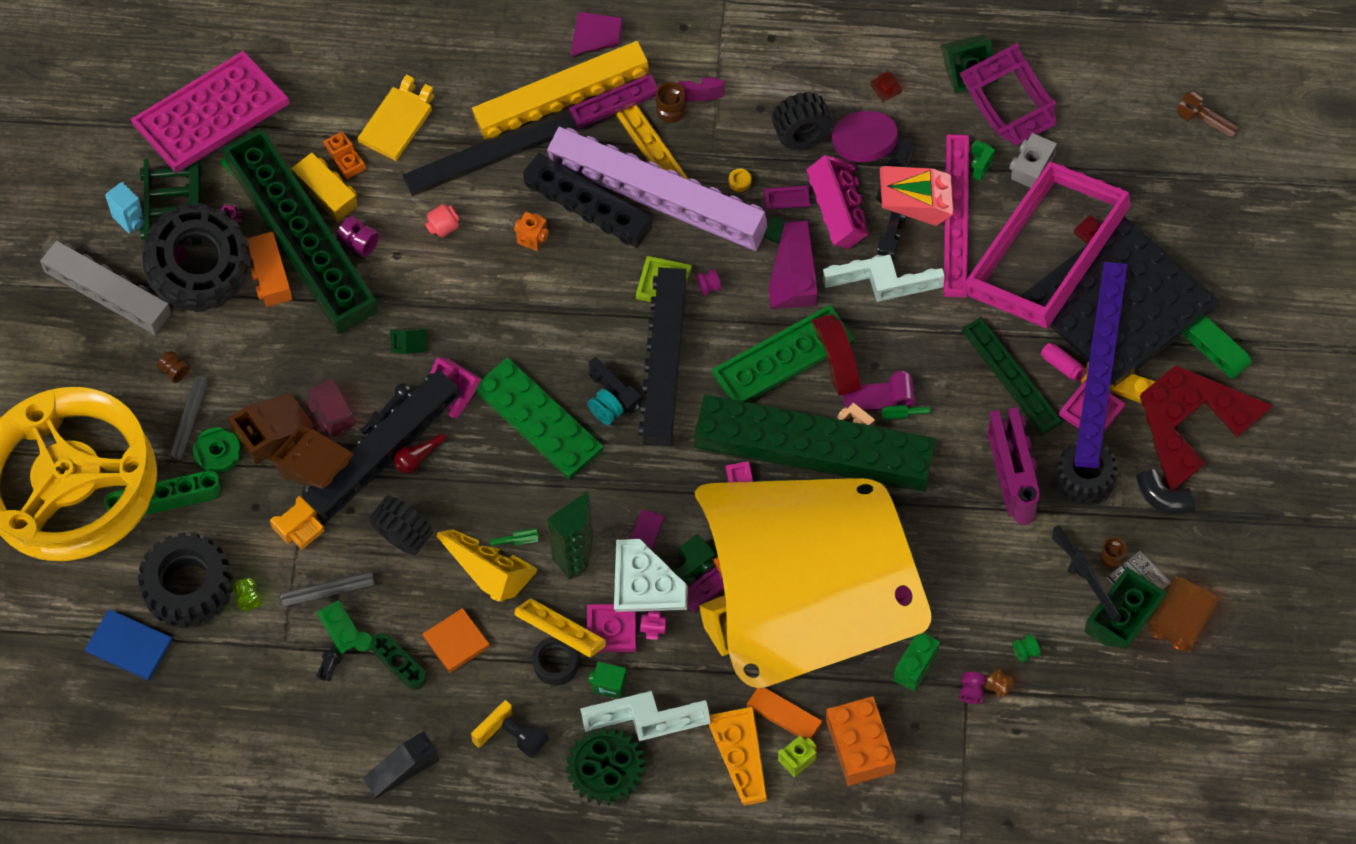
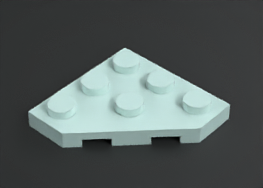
[614,539,688,612]

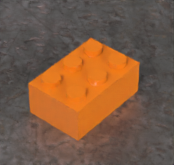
[826,696,896,786]

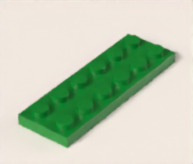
[711,305,855,402]
[475,358,604,480]

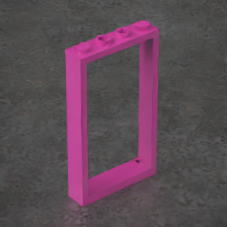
[965,161,1131,329]

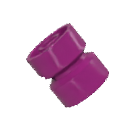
[336,216,380,257]

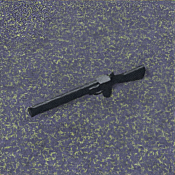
[1052,526,1122,623]

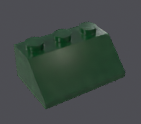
[1084,567,1168,649]

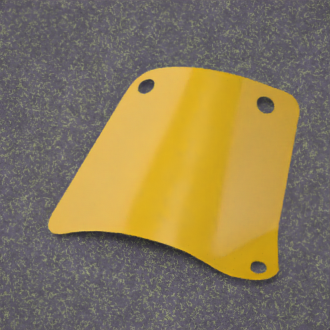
[695,479,932,689]

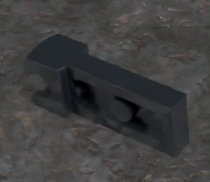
[877,211,907,264]
[589,356,641,417]

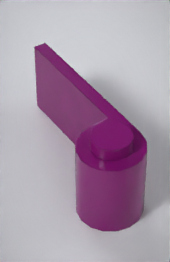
[843,371,915,412]

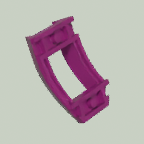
[960,43,1056,145]

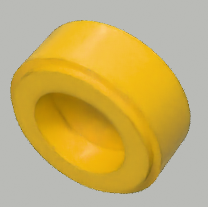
[729,168,751,192]

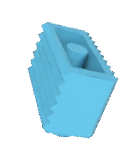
[105,182,144,233]

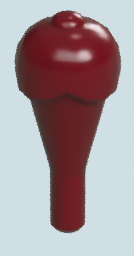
[394,433,446,474]

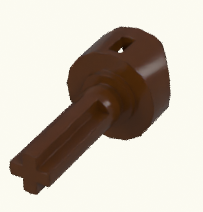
[1177,91,1239,138]

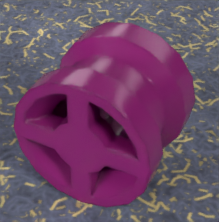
[696,268,721,296]

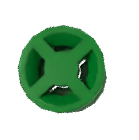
[1012,633,1041,663]

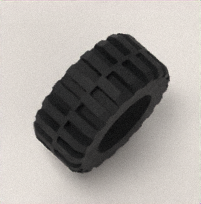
[138,532,233,628]

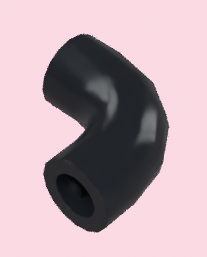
[1136,469,1195,514]

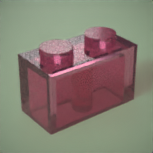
[306,379,355,437]

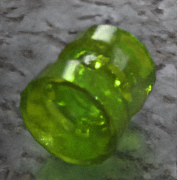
[232,578,261,611]

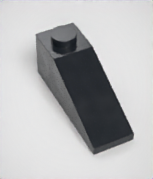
[363,731,439,799]

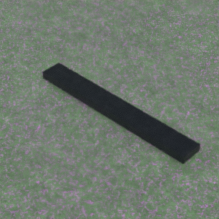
[402,108,577,196]

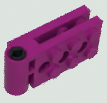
[987,407,1040,525]

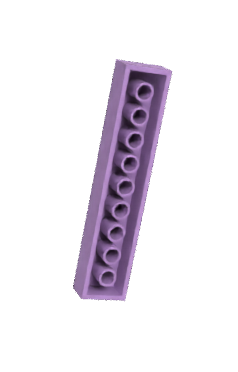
[547,127,768,251]

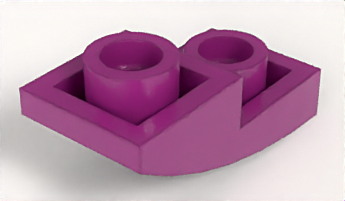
[678,77,725,101]

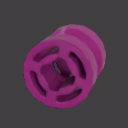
[959,672,986,704]

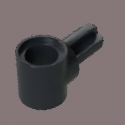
[501,717,549,758]

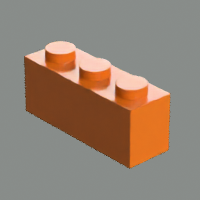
[247,232,293,307]

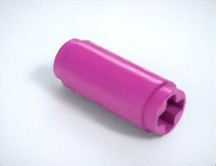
[1041,343,1086,382]

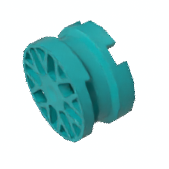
[587,389,623,426]

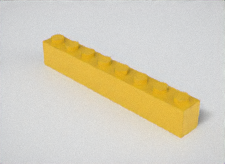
[472,41,650,140]

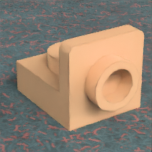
[837,403,875,426]

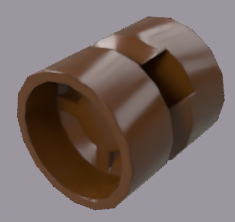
[656,82,685,123]

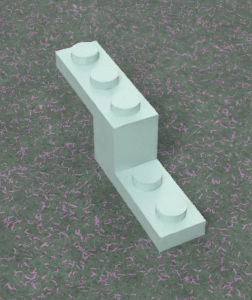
[823,255,945,302]
[580,691,710,741]

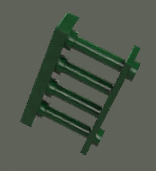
[140,158,202,245]

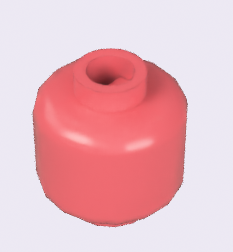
[425,204,460,238]

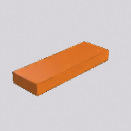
[747,687,822,740]

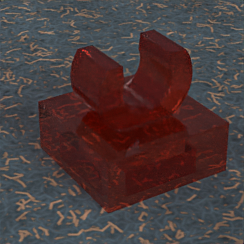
[871,71,902,102]

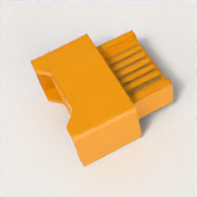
[270,495,324,550]

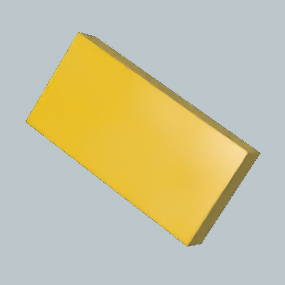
[471,700,513,748]

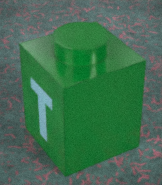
[589,662,627,699]

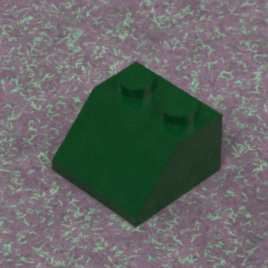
[941,34,998,93]

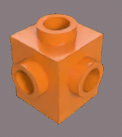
[514,211,549,251]

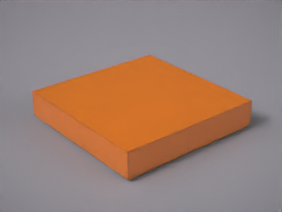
[422,608,490,673]

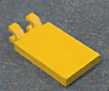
[357,74,435,161]

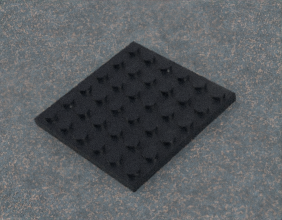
[1021,216,1220,387]

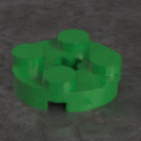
[193,427,241,474]

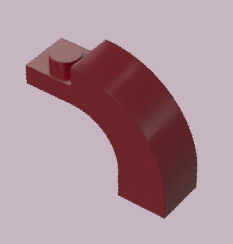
[812,314,861,396]

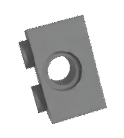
[1010,133,1057,188]

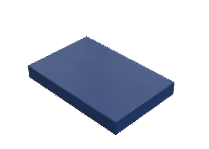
[85,609,173,681]

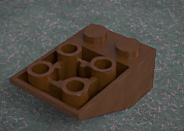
[228,393,316,465]
[270,426,354,489]

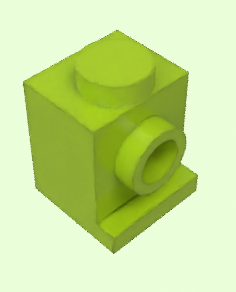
[778,735,817,778]

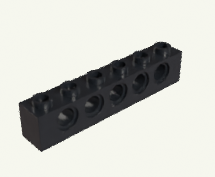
[523,153,652,248]

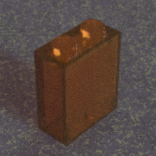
[1147,575,1220,653]

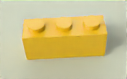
[291,153,358,223]

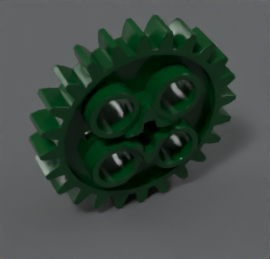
[566,727,646,806]

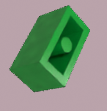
[894,633,940,692]

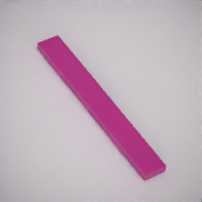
[943,134,969,298]

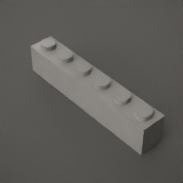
[40,240,171,335]

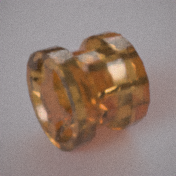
[985,668,1015,699]

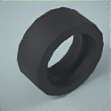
[532,637,579,686]

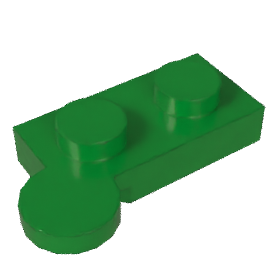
[316,600,372,654]

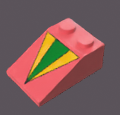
[880,166,953,226]

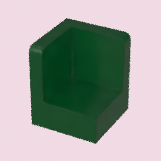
[390,327,427,354]

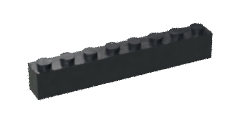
[639,267,686,446]
[302,369,461,524]

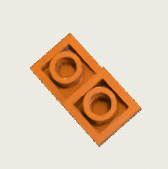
[323,131,366,180]

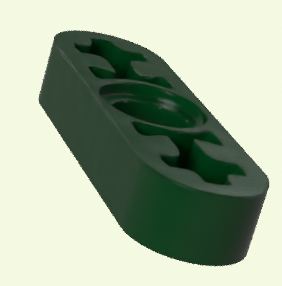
[371,633,426,690]

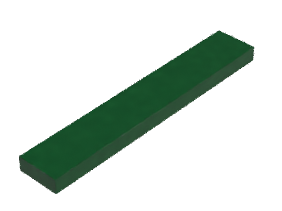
[962,317,1062,436]

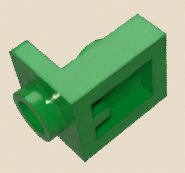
[972,140,995,181]

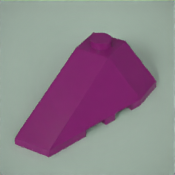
[769,220,817,309]

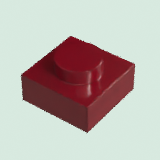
[1074,215,1102,244]

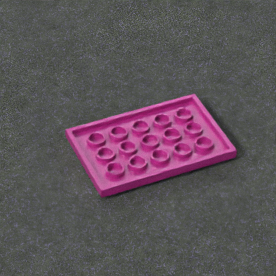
[130,51,290,174]

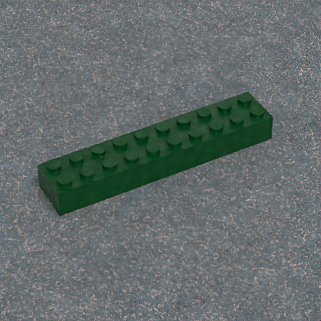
[223,128,378,334]
[694,394,936,492]

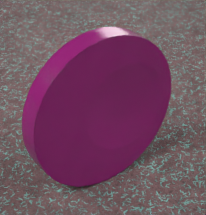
[832,111,898,162]

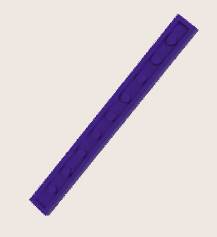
[1074,262,1127,468]

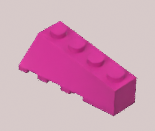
[806,155,868,249]

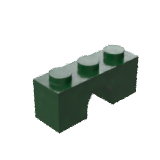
[672,534,716,586]

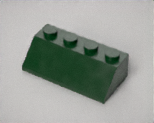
[547,492,593,580]

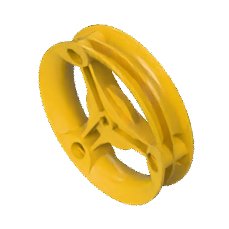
[0,387,157,561]

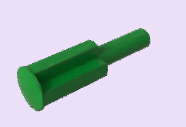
[882,405,931,420]
[490,528,539,546]

